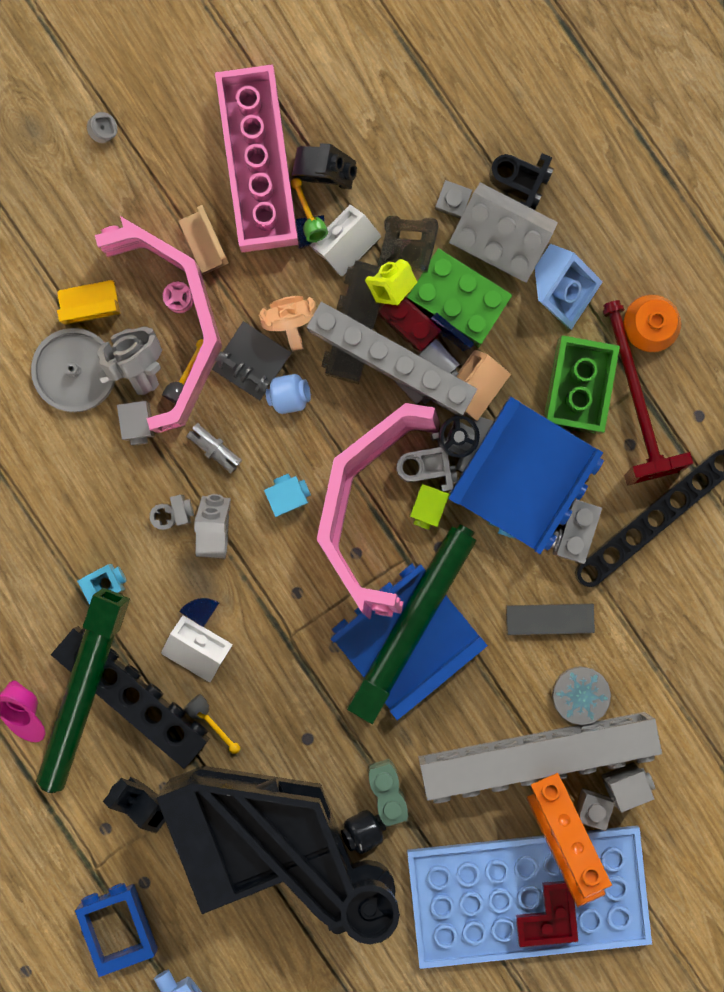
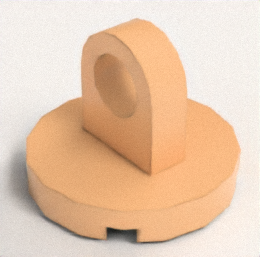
[259,296,317,352]

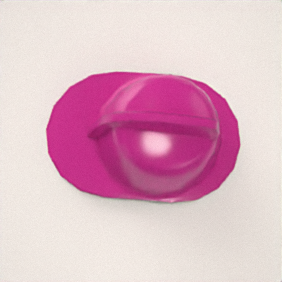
[0,680,46,742]

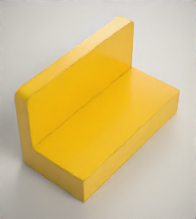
[57,280,121,325]

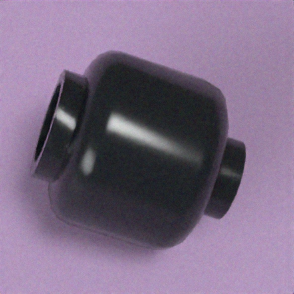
[341,810,386,854]

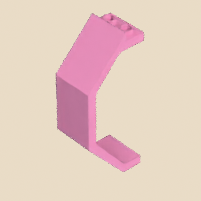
[95,216,222,433]
[317,403,440,619]

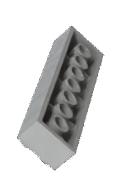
[418,712,662,803]

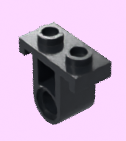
[292,143,357,189]
[489,153,554,210]

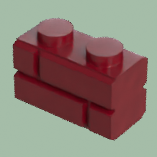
[378,297,441,354]

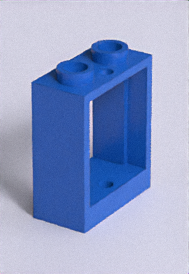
[75,883,158,977]

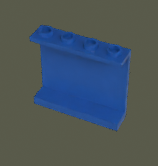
[448,396,604,554]
[330,563,488,720]

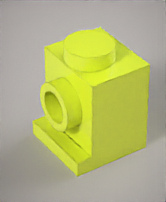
[365,259,418,305]

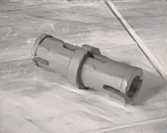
[186,423,242,474]

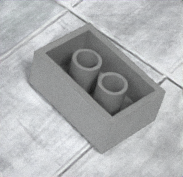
[449,182,558,283]

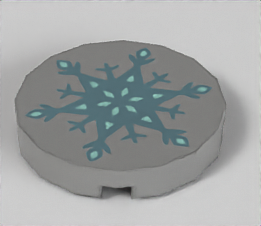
[552,666,611,725]

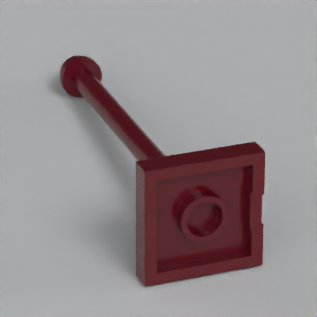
[603,300,693,486]

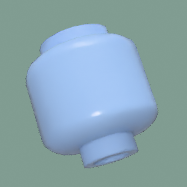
[266,374,311,414]

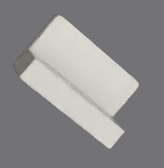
[310,205,381,276]
[161,615,233,682]

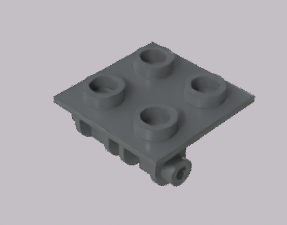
[212,321,291,401]

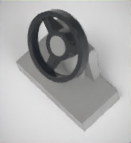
[439,416,494,473]

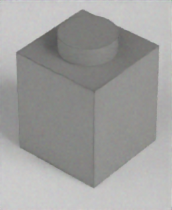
[117,401,155,445]
[575,788,615,831]

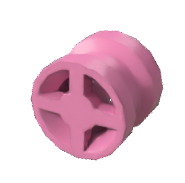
[163,281,194,313]

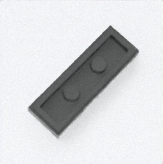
[506,603,595,635]

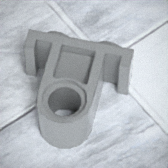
[396,432,458,491]
[194,494,231,559]

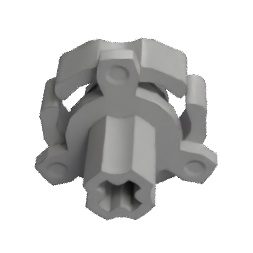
[97,327,162,395]

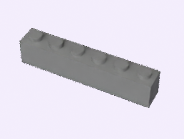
[307,301,477,416]

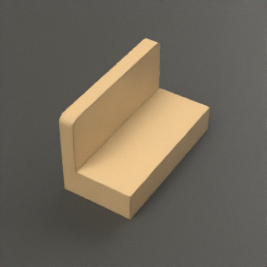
[178,205,229,275]

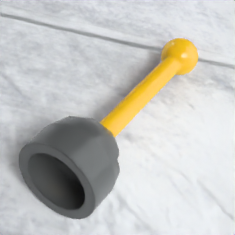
[162,339,204,404]
[183,694,240,754]

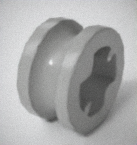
[150,504,176,530]

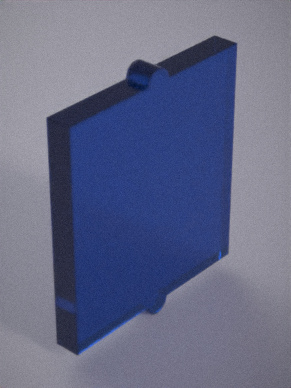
[429,312,474,351]

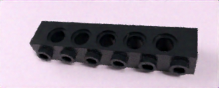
[51,626,210,769]

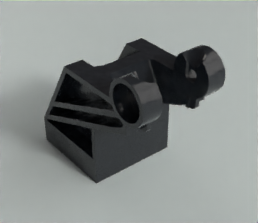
[156,766,400,945]

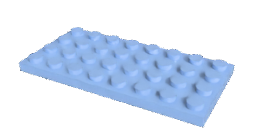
[407,825,652,969]

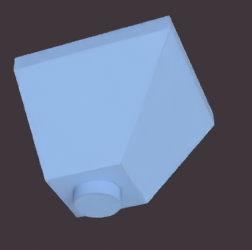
[535,244,602,330]

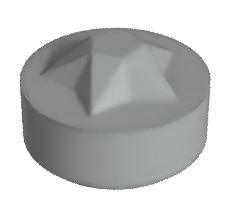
[87,112,118,143]

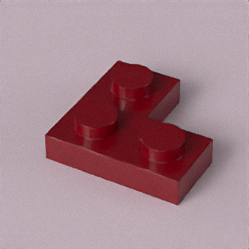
[516,881,578,947]

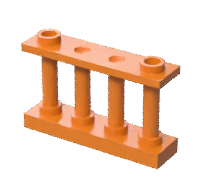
[526,773,612,908]

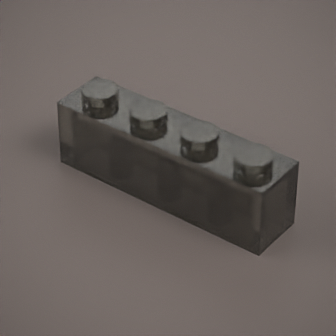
[321,260,381,384]

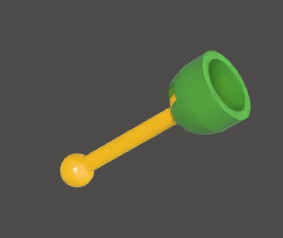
[290,178,328,242]

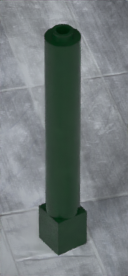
[347,524,477,725]
[36,588,130,793]

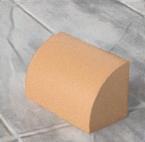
[456,350,511,421]

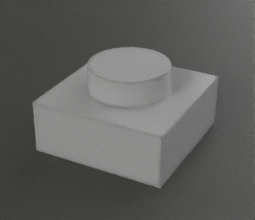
[435,180,472,219]
[170,494,194,526]

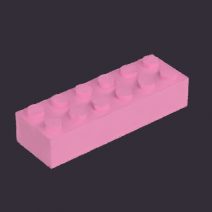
[215,65,299,253]

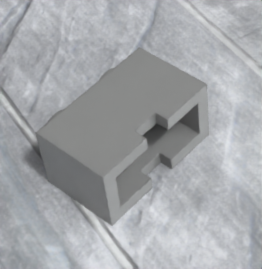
[601,762,656,813]

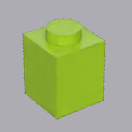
[409,484,449,530]

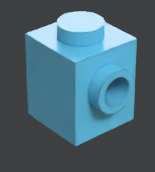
[264,473,311,517]

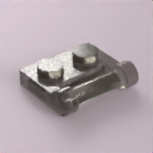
[378,216,439,272]

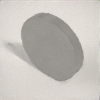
[31,328,115,412]

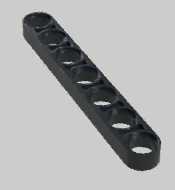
[575,450,724,587]

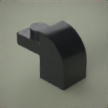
[103,777,165,833]

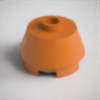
[623,295,681,352]

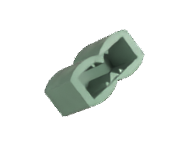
[369,759,408,827]

